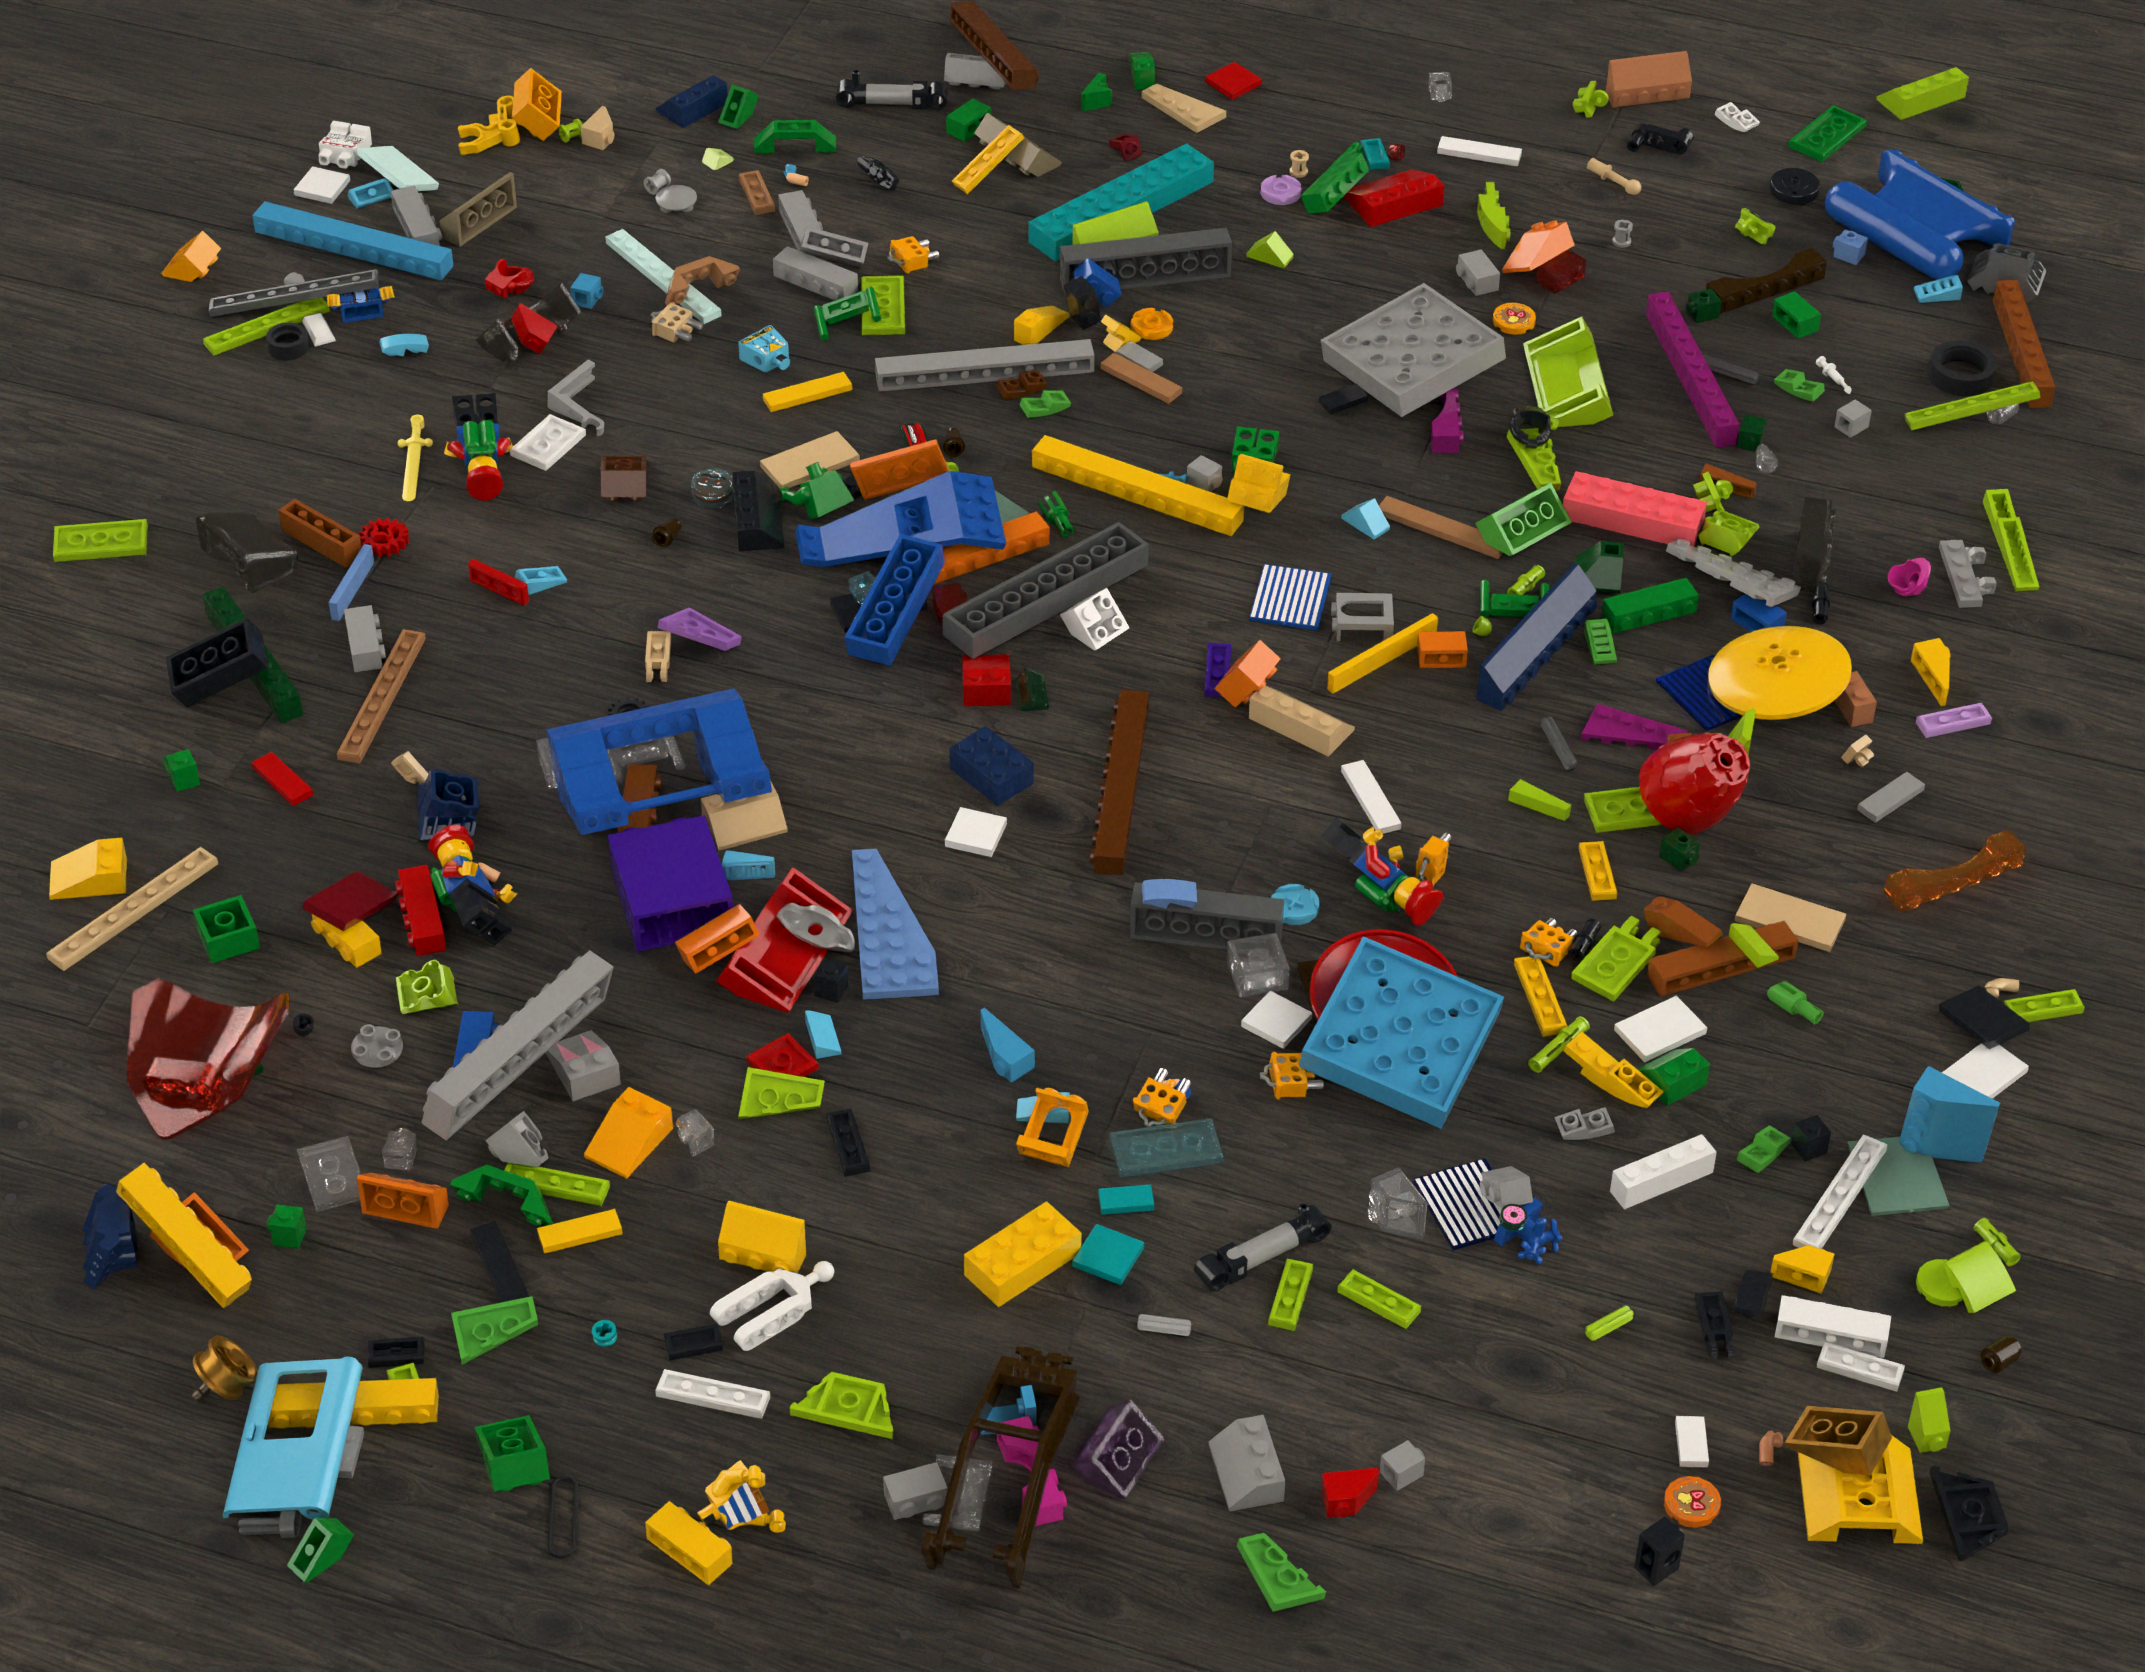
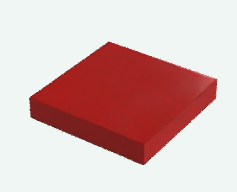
[1205,62,1262,100]
[746,1033,819,1077]

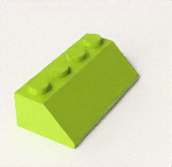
[1876,67,1969,120]
[1072,201,1158,245]

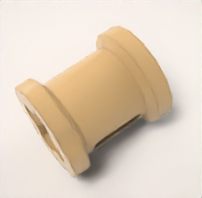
[1290,150,1309,178]

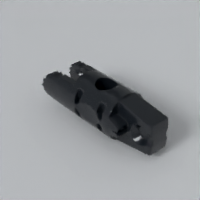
[857,156,899,190]

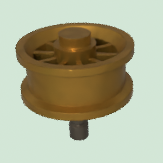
[192,1336,258,1402]

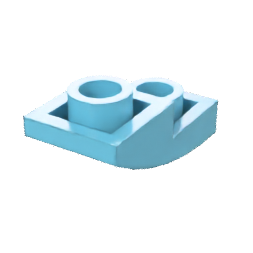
[379,334,429,356]

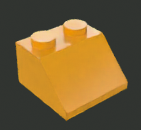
[161,230,221,282]

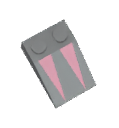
[546,1030,621,1101]

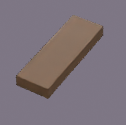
[739,170,775,215]

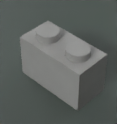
[1456,249,1500,296]
[1480,1166,1533,1209]
[883,1462,948,1520]

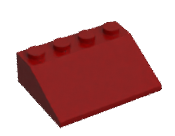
[1343,169,1445,227]

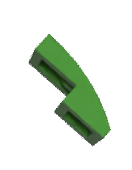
[1774,369,1825,402]
[1020,391,1071,418]
[1737,1125,1791,1173]

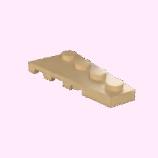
[1142,84,1226,133]

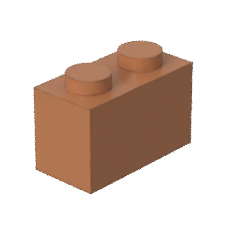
[1834,671,1877,727]

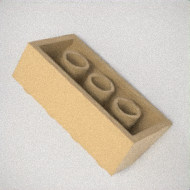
[1249,685,1355,757]

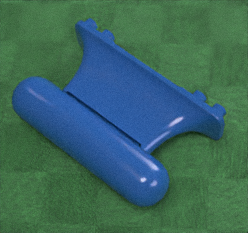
[1824,149,2015,280]

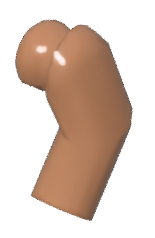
[1759,1431,1783,1466]

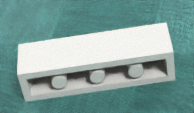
[1610,1134,1717,1209]
[1775,1295,1891,1358]

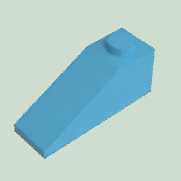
[980,1008,1035,1083]

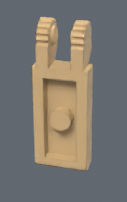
[645,631,672,682]

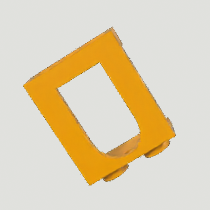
[1016,1088,1089,1168]

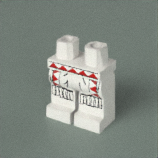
[318,121,372,169]

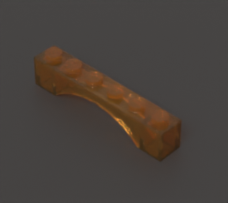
[1884,829,2026,912]

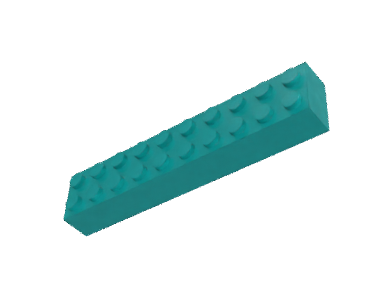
[1029,143,1214,262]

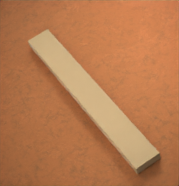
[46,847,218,971]

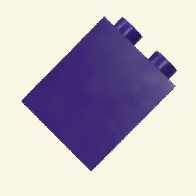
[608,815,733,952]

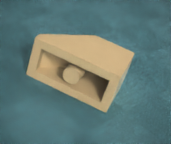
[581,106,614,150]

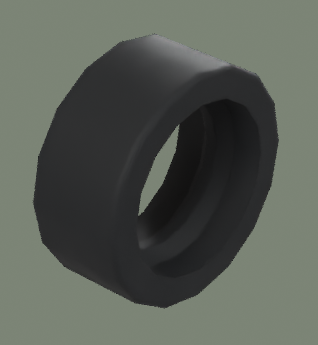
[266,322,309,361]

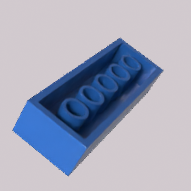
[845,534,945,666]

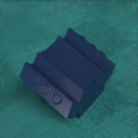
[416,769,479,840]
[82,1183,138,1289]

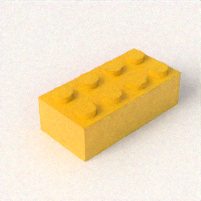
[964,1201,1081,1307]

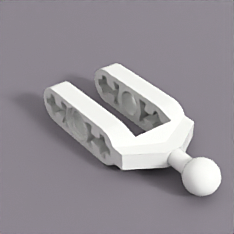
[710,1261,834,1351]

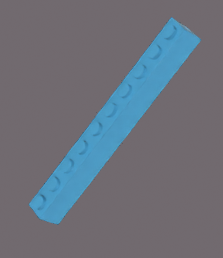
[252,201,453,280]

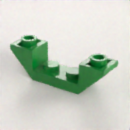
[754,120,836,154]
[450,1165,553,1227]

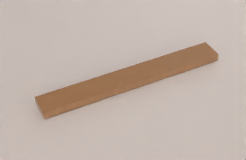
[337,629,426,764]

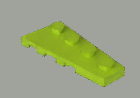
[1507,428,1561,491]

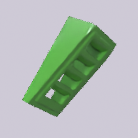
[1584,619,1617,665]

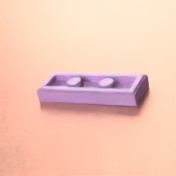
[1916,703,1992,738]

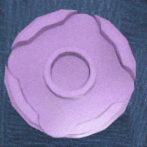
[1260,175,1302,205]

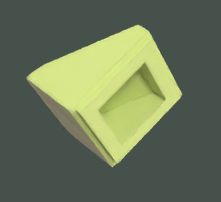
[702,148,734,170]

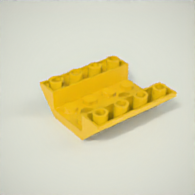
[1798,1435,1923,1544]

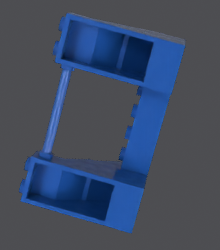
[546,688,772,835]

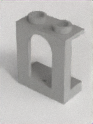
[1331,593,1394,641]

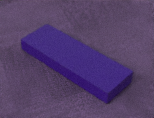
[1204,643,1232,697]

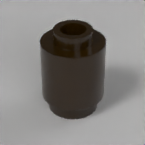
[1981,1336,2022,1373]

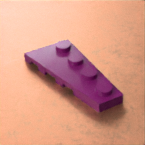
[1581,704,1688,750]

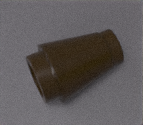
[943,428,965,457]
[652,518,682,547]

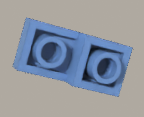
[1142,879,1197,909]

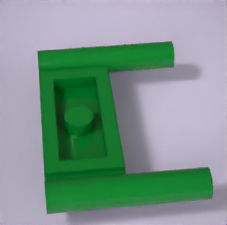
[814,287,881,341]
[1480,580,1549,617]

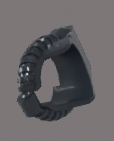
[1510,405,1551,449]

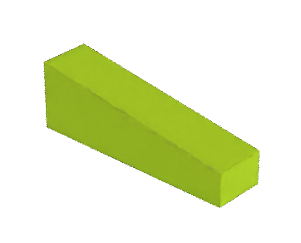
[1508,779,1571,821]

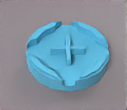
[1271,884,1319,925]

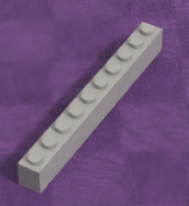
[875,339,1095,392]

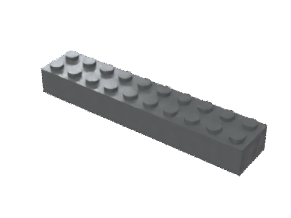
[943,522,1149,659]

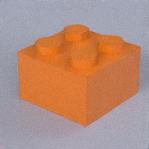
[1214,640,1280,707]

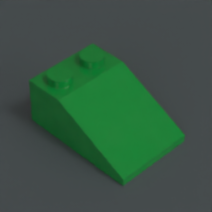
[475,1415,550,1492]

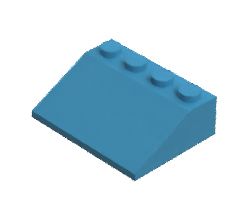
[1899,1066,2000,1163]

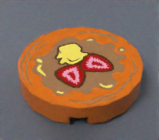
[1664,1476,1721,1528]

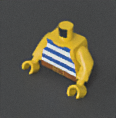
[697,1460,786,1533]

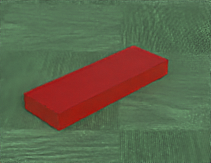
[468,559,529,606]
[251,752,313,806]

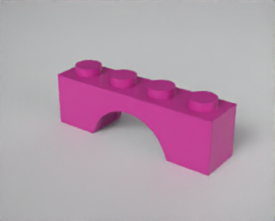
[997,1416,1067,1527]

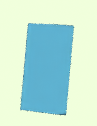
[347,178,393,209]
[805,1010,842,1059]

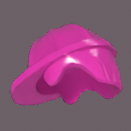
[1888,558,1931,597]

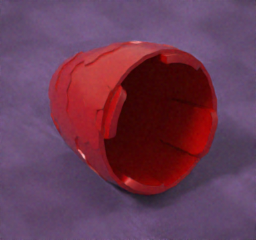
[1639,733,1750,835]

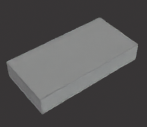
[1116,341,1163,372]

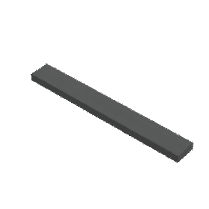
[209,269,379,317]

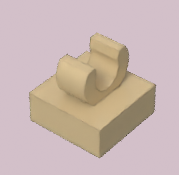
[1841,734,1874,767]

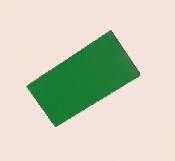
[1788,105,1867,162]

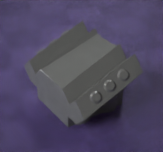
[1967,243,2046,303]

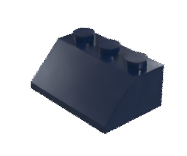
[656,75,728,128]

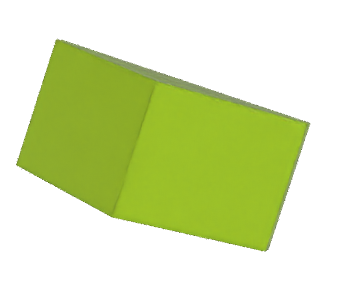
[1246,231,1293,268]

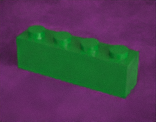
[1301,153,1369,214]
[1601,578,1699,634]

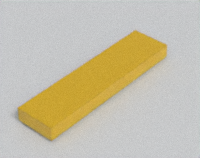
[952,125,1024,194]
[763,372,852,412]
[1514,956,1568,1037]

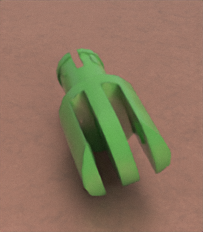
[1767,981,1824,1025]

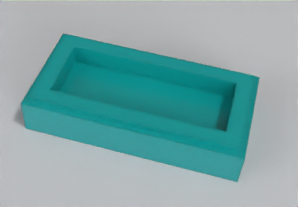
[1360,138,1390,170]
[1098,1184,1154,1215]

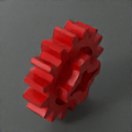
[359,517,409,558]

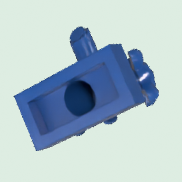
[1494,1197,1562,1264]

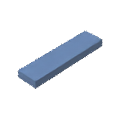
[329,544,374,621]

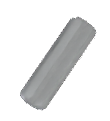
[1137,1314,1191,1336]

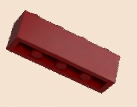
[395,865,446,956]

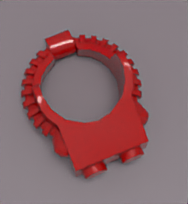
[485,259,534,298]

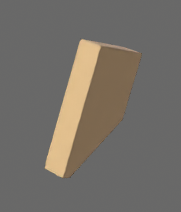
[391,751,428,784]

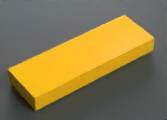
[1579,841,1617,901]
[537,1209,622,1254]

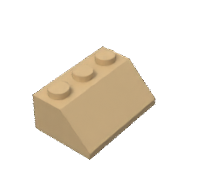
[701,780,788,851]

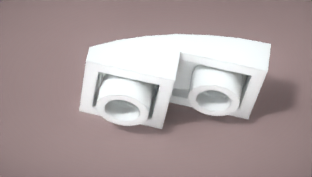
[1714,102,1760,132]

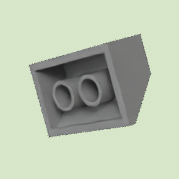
[1208,1415,1285,1512]

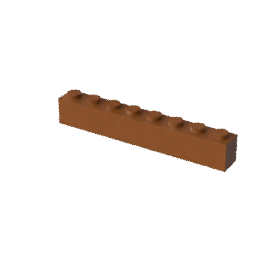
[1993,279,2055,408]

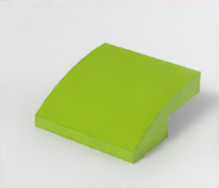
[1943,1241,2016,1313]

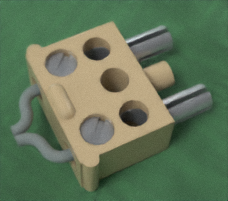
[650,302,703,343]

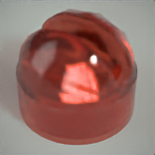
[1388,143,1405,161]

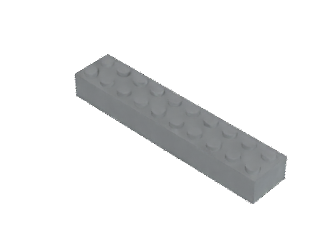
[422,950,614,1140]

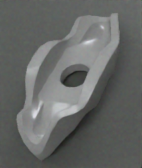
[777,903,855,952]

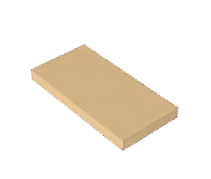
[760,431,860,489]
[1735,884,1846,952]

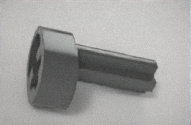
[238,1510,302,1538]

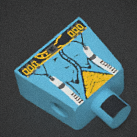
[738,325,790,372]

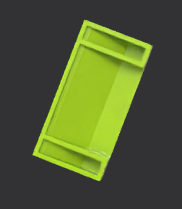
[1523,317,1613,427]

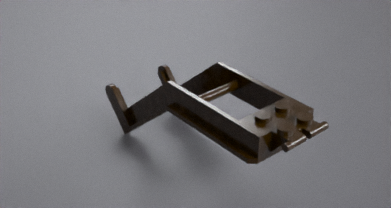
[922,1346,1080,1589]

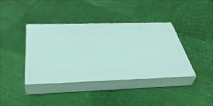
[357,146,439,191]

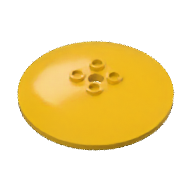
[1708,626,1852,720]

